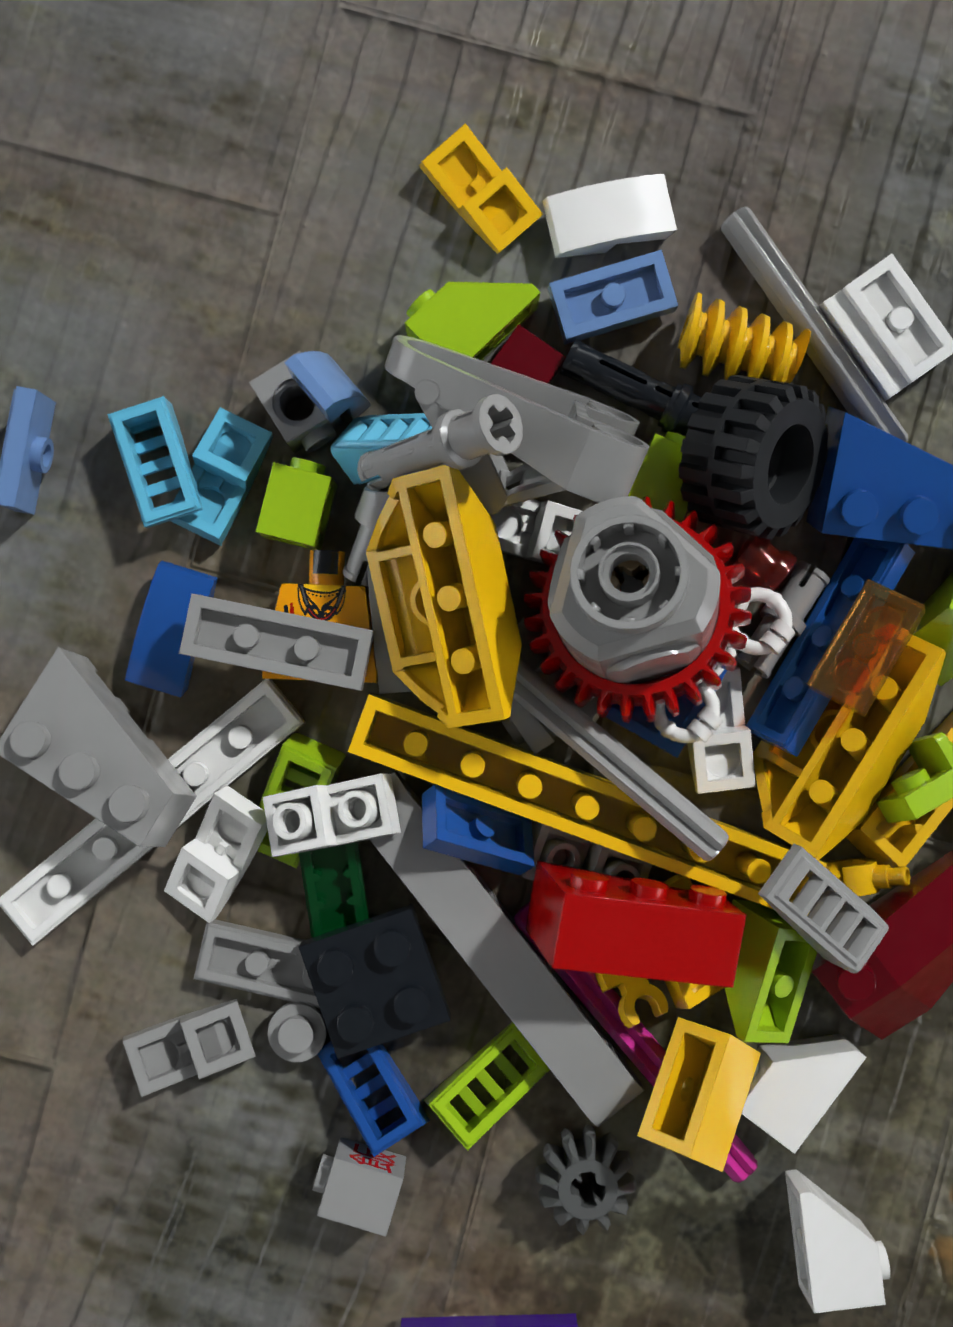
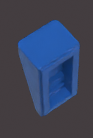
[317,1041,430,1157]

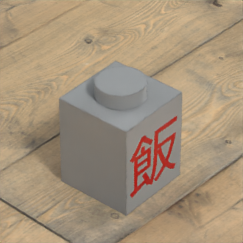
[312,1137,406,1237]

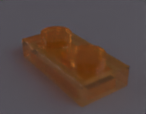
[807,579,926,717]

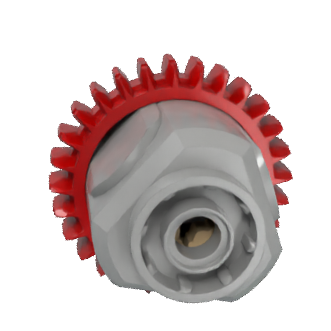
[524,496,752,723]

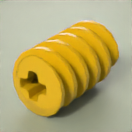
[677,292,811,384]

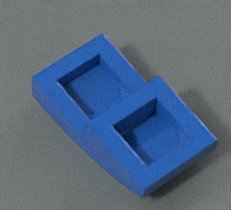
[125,561,218,698]

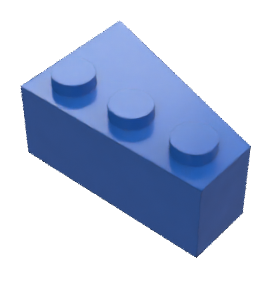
[806,406,953,549]

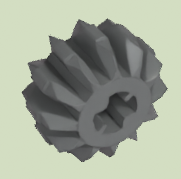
[535,1124,637,1235]

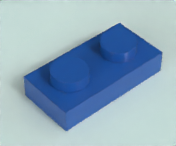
[422,784,535,875]

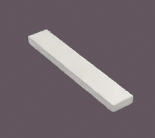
[0,679,306,946]

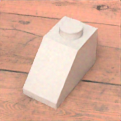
[742,1034,867,1154]
[785,1169,890,1314]

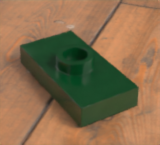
[299,842,369,938]

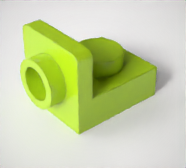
[876,732,953,823]

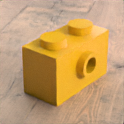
[637,1017,761,1172]

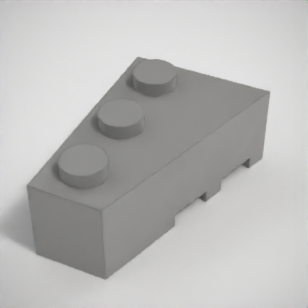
[0,647,197,847]

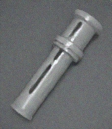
[357,394,523,491]

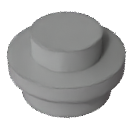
[268,1002,327,1062]

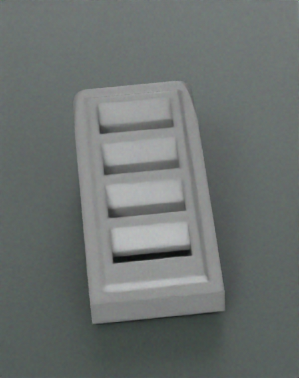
[758,844,889,973]

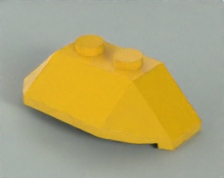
[366,465,522,728]
[753,624,946,861]

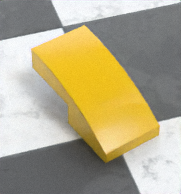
[419,123,543,254]

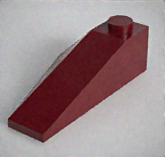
[812,850,953,1040]

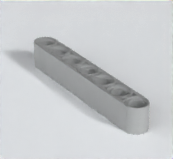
[369,771,645,1127]

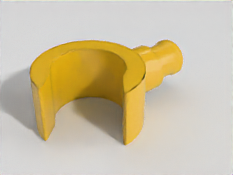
[825,858,910,896]

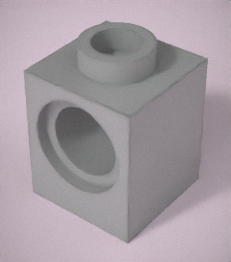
[249,351,343,453]

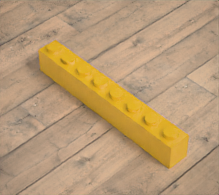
[348,694,827,916]

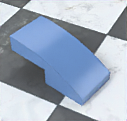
[284,351,371,423]

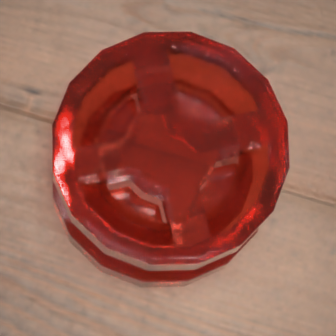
[727,535,797,603]

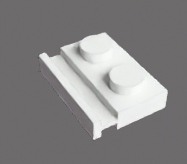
[819,254,953,401]

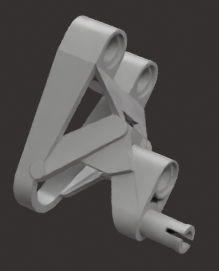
[342,335,649,587]

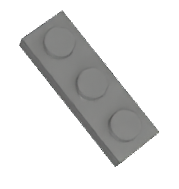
[179,593,375,691]

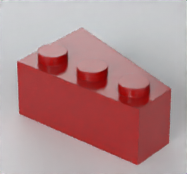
[525,860,747,988]

